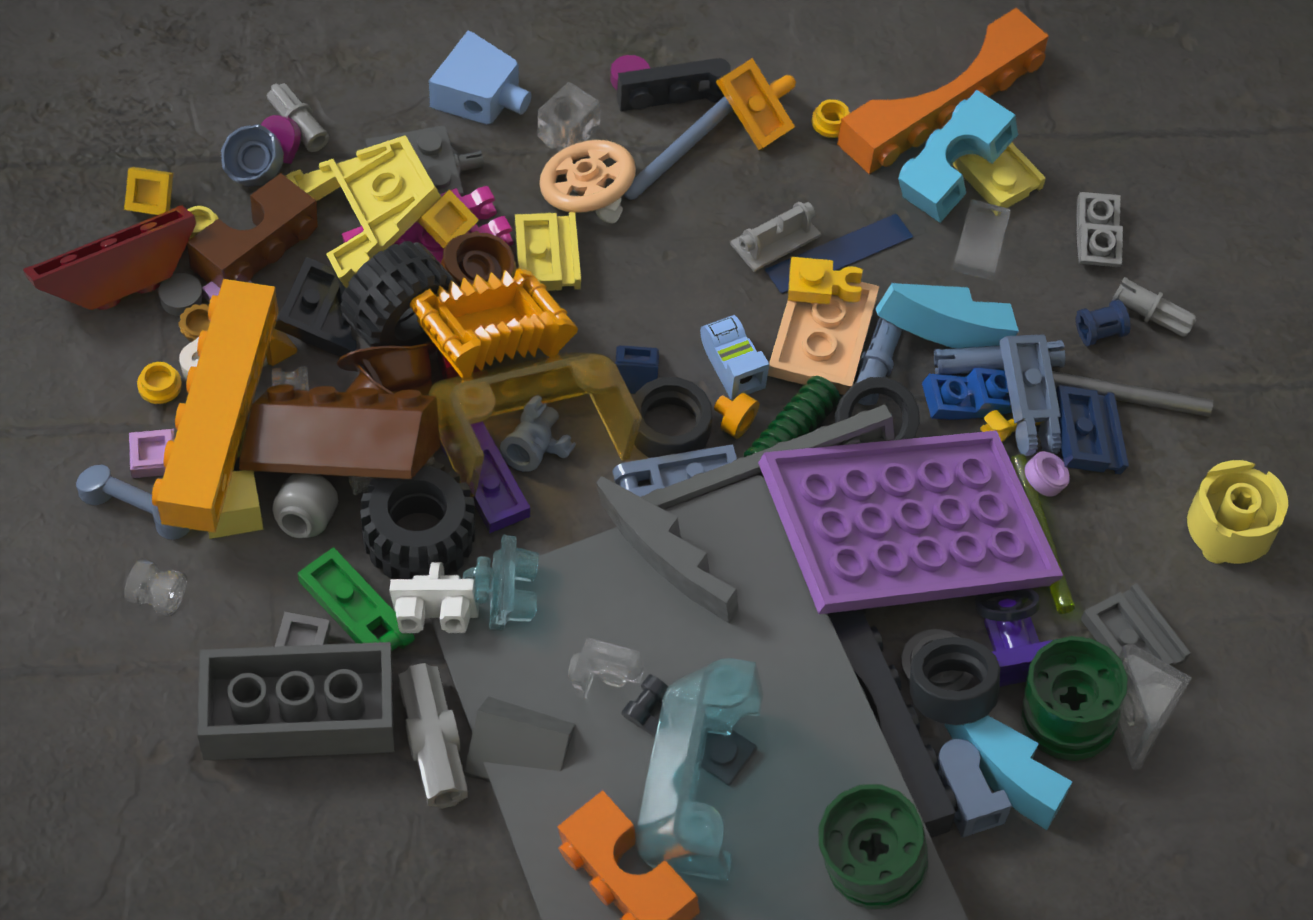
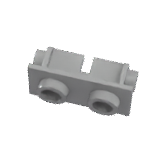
[730,202,821,272]

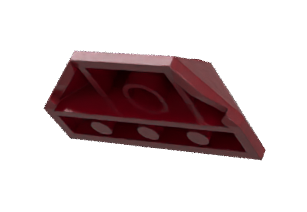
[23,205,197,310]

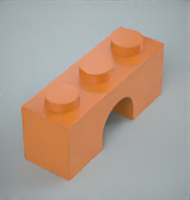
[557,790,700,920]

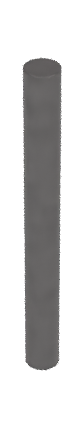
[1052,371,1213,417]

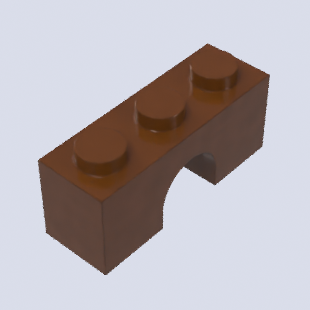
[187,173,318,288]

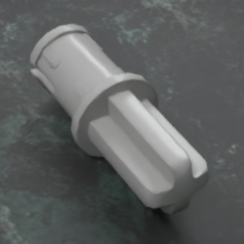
[267,83,329,152]
[1112,277,1196,336]

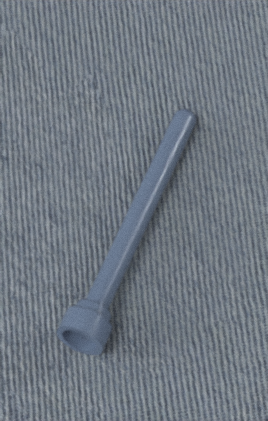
[624,96,733,200]

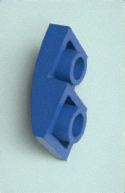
[922,367,1012,419]

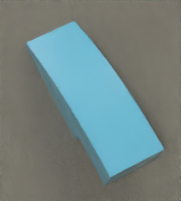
[876,283,1019,349]
[945,715,1072,830]

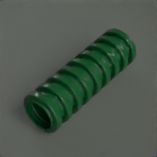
[744,376,841,457]

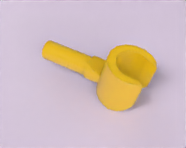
[980,410,1041,442]

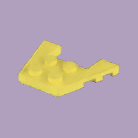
[286,135,441,288]

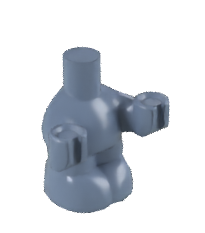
[500,395,576,472]

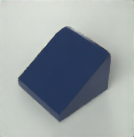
[614,345,659,394]

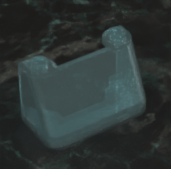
[635,658,764,881]

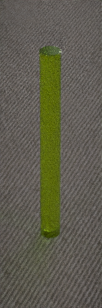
[1010,454,1075,614]

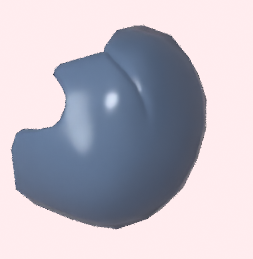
[221,124,284,187]

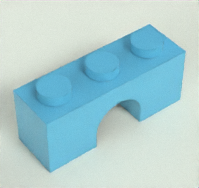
[898,90,1018,223]

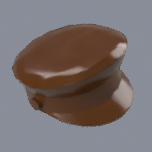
[441,231,516,287]

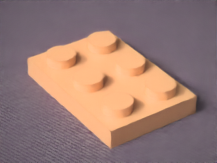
[768,282,880,395]

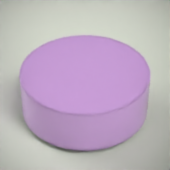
[1025,451,1070,497]

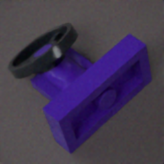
[975,588,1053,687]

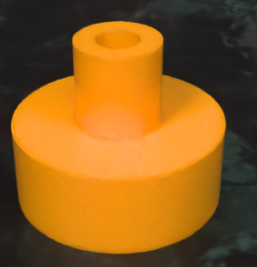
[714,393,760,439]

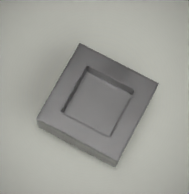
[274,612,331,647]

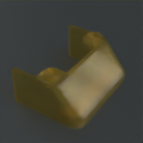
[429,352,642,497]

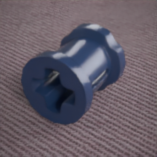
[1076,300,1131,346]

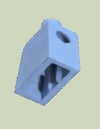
[429,30,532,124]

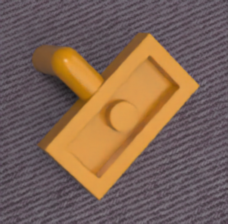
[716,58,796,150]

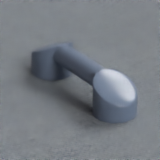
[76,464,190,540]

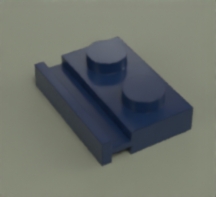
[1056,385,1129,475]

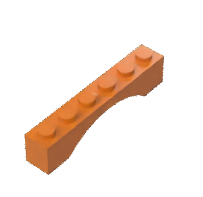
[837,8,1049,174]

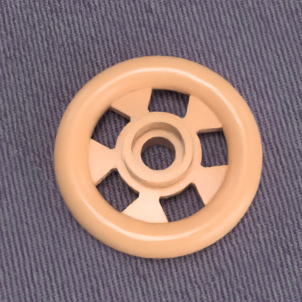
[540,140,636,213]

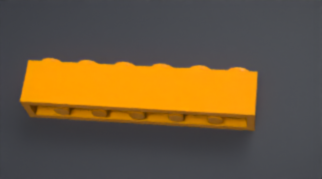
[152,279,278,533]

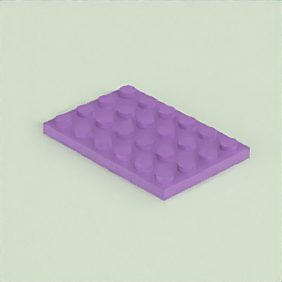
[758,431,1063,614]

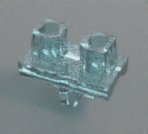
[463,535,539,631]

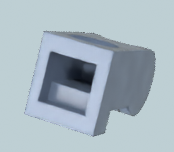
[937,739,1012,838]

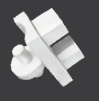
[389,562,479,633]

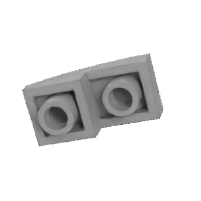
[1077,192,1123,267]

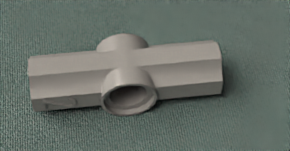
[398,663,468,809]

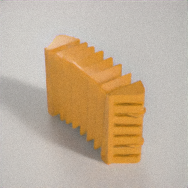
[410,268,578,379]

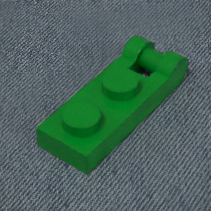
[297,547,415,652]

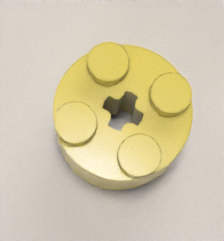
[1187,460,1289,564]

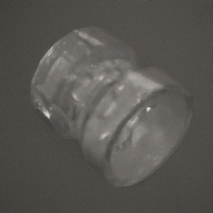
[124,558,187,617]

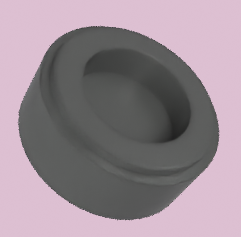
[159,273,203,316]

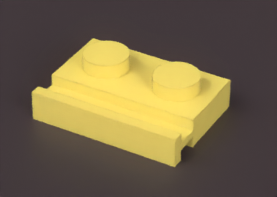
[952,142,1046,213]
[515,212,581,291]

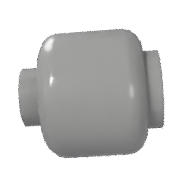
[272,473,339,538]

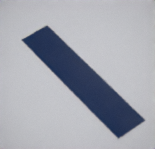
[764,213,913,293]

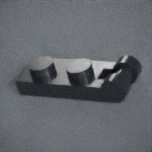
[617,58,731,111]
[621,674,757,786]

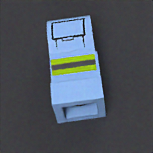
[700,315,769,400]

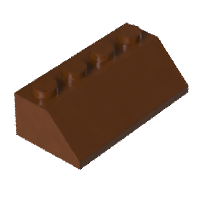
[239,384,440,479]

